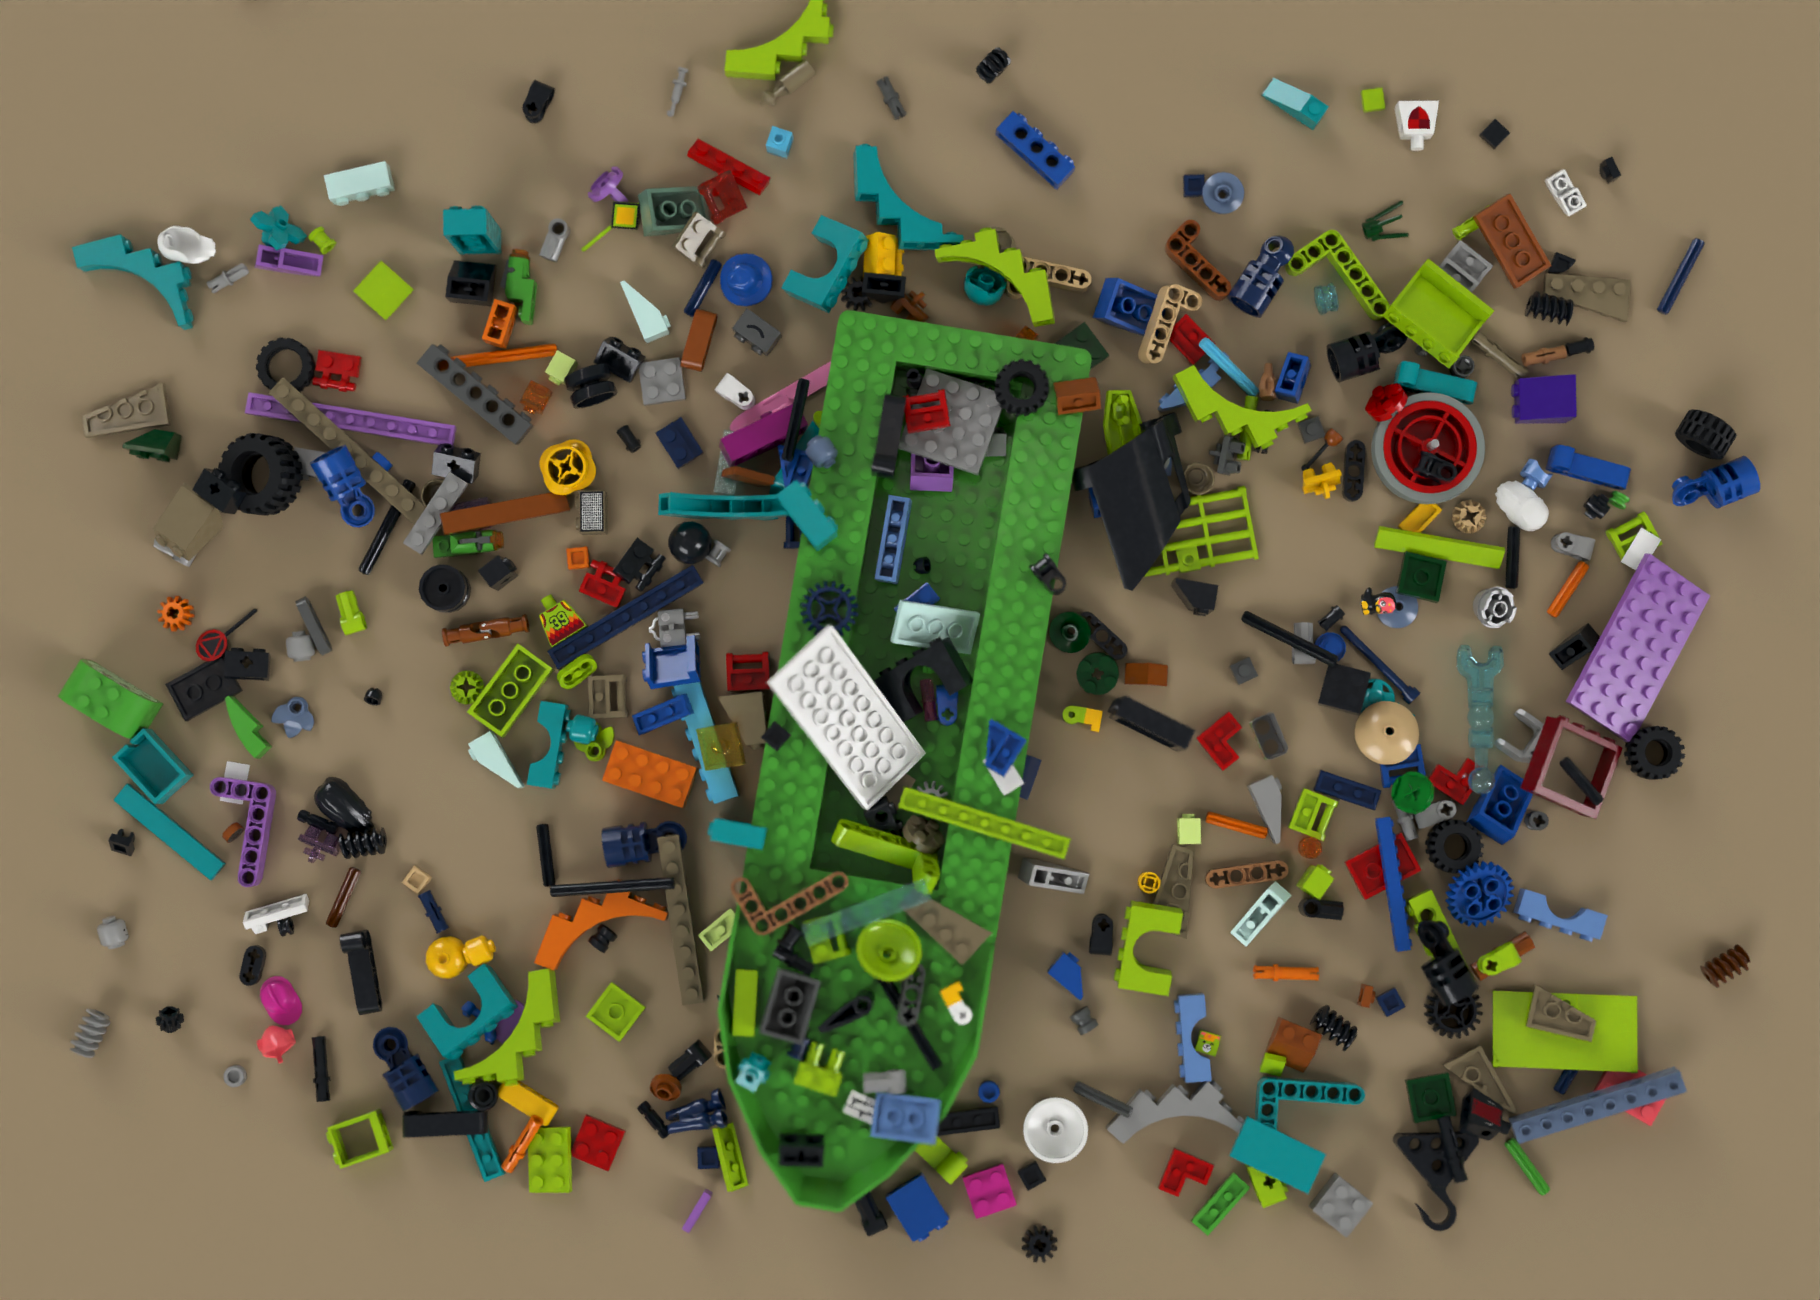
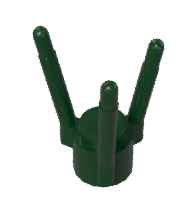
[1362,201,1409,242]

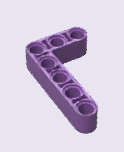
[210,777,276,887]

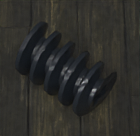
[1525,291,1573,326]
[339,827,387,859]
[1310,1005,1358,1051]

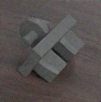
[1209,435,1246,476]

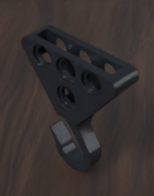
[1393,1132,1479,1231]

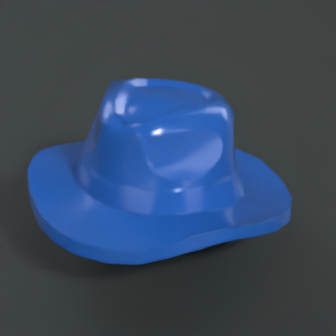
[720,253,773,306]

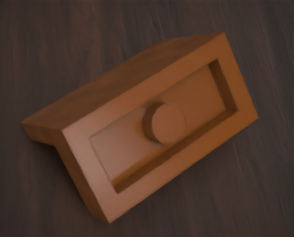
[1054,377,1101,415]

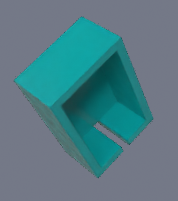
[776,480,838,552]
[112,728,194,804]

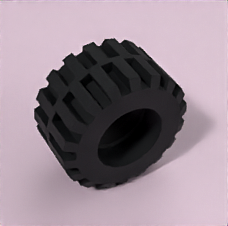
[994,359,1049,417]
[1675,409,1737,460]
[1624,726,1685,780]
[1425,820,1484,873]

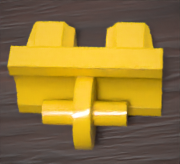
[1302,462,1342,499]

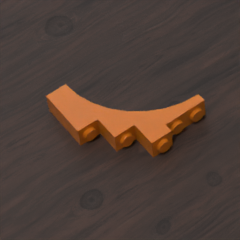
[534,879,669,971]

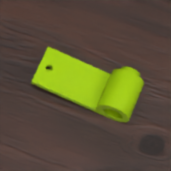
[915,1136,968,1185]

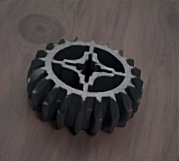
[1424,988,1483,1039]

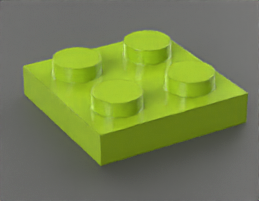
[585,981,646,1042]

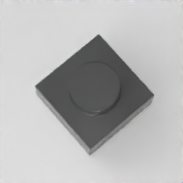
[1298,416,1325,444]
[1229,657,1258,685]

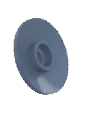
[1202,172,1244,214]
[1377,586,1418,628]

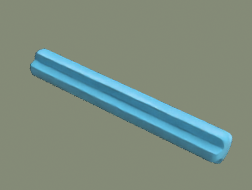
[1199,337,1259,397]

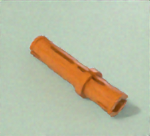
[1253,964,1319,981]
[501,1115,544,1173]

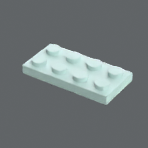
[890,600,980,655]

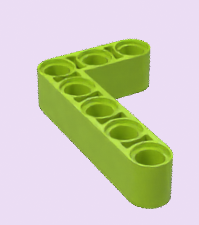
[1285,230,1390,321]
[831,819,940,895]

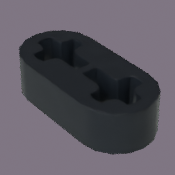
[239,945,266,986]

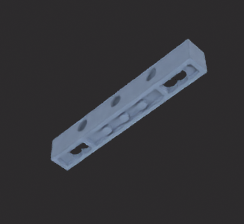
[1508,1066,1687,1144]

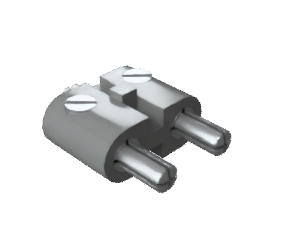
[649,608,701,647]

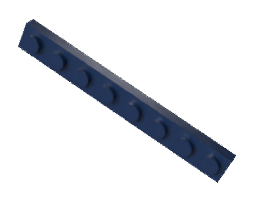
[547,565,704,669]

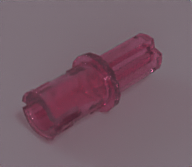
[920,679,938,722]

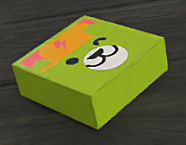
[1194,1029,1221,1057]

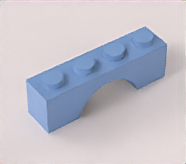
[1513,888,1608,942]
[1174,993,1212,1083]

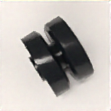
[564,364,617,409]
[419,564,471,613]

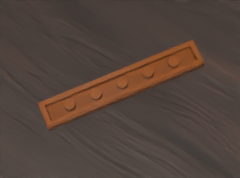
[440,492,570,535]

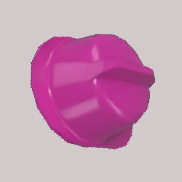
[260,976,302,1025]

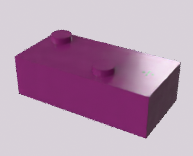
[719,404,808,467]

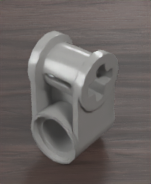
[1551,532,1596,561]
[1414,800,1456,829]

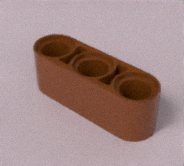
[681,309,718,372]

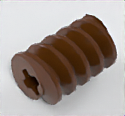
[1700,944,1751,988]

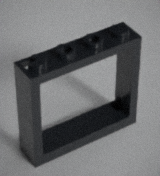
[1108,695,1196,752]

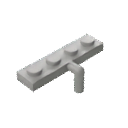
[403,472,468,555]

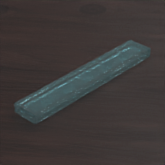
[801,878,931,946]

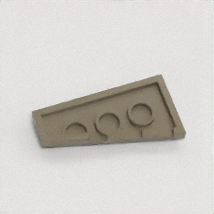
[899,889,992,965]

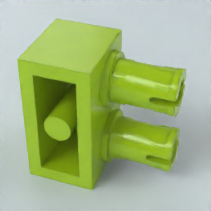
[794,1041,846,1097]

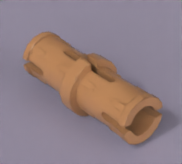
[1521,345,1567,367]

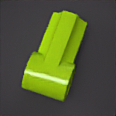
[335,590,367,635]

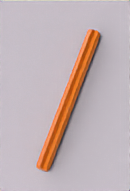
[439,344,558,370]

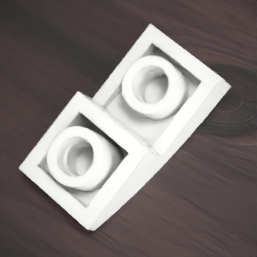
[1544,169,1587,217]

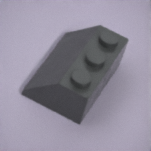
[759,967,821,1045]

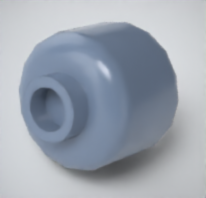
[806,435,838,469]

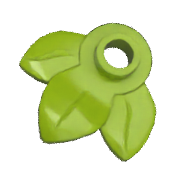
[574,722,615,761]

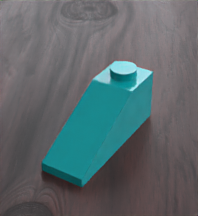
[1262,78,1329,130]

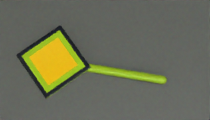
[581,201,640,252]

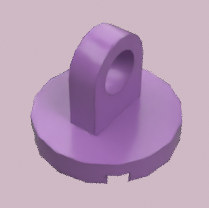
[588,166,629,202]

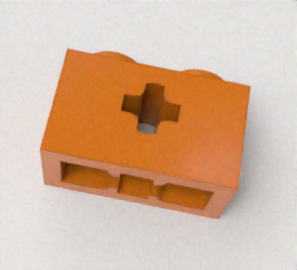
[482,299,519,349]

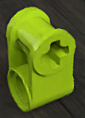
[1477,941,1522,976]

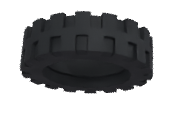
[256,338,315,392]

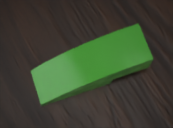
[225,695,272,759]

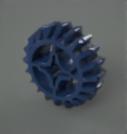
[800,581,859,636]

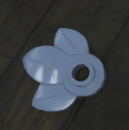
[271,697,314,738]

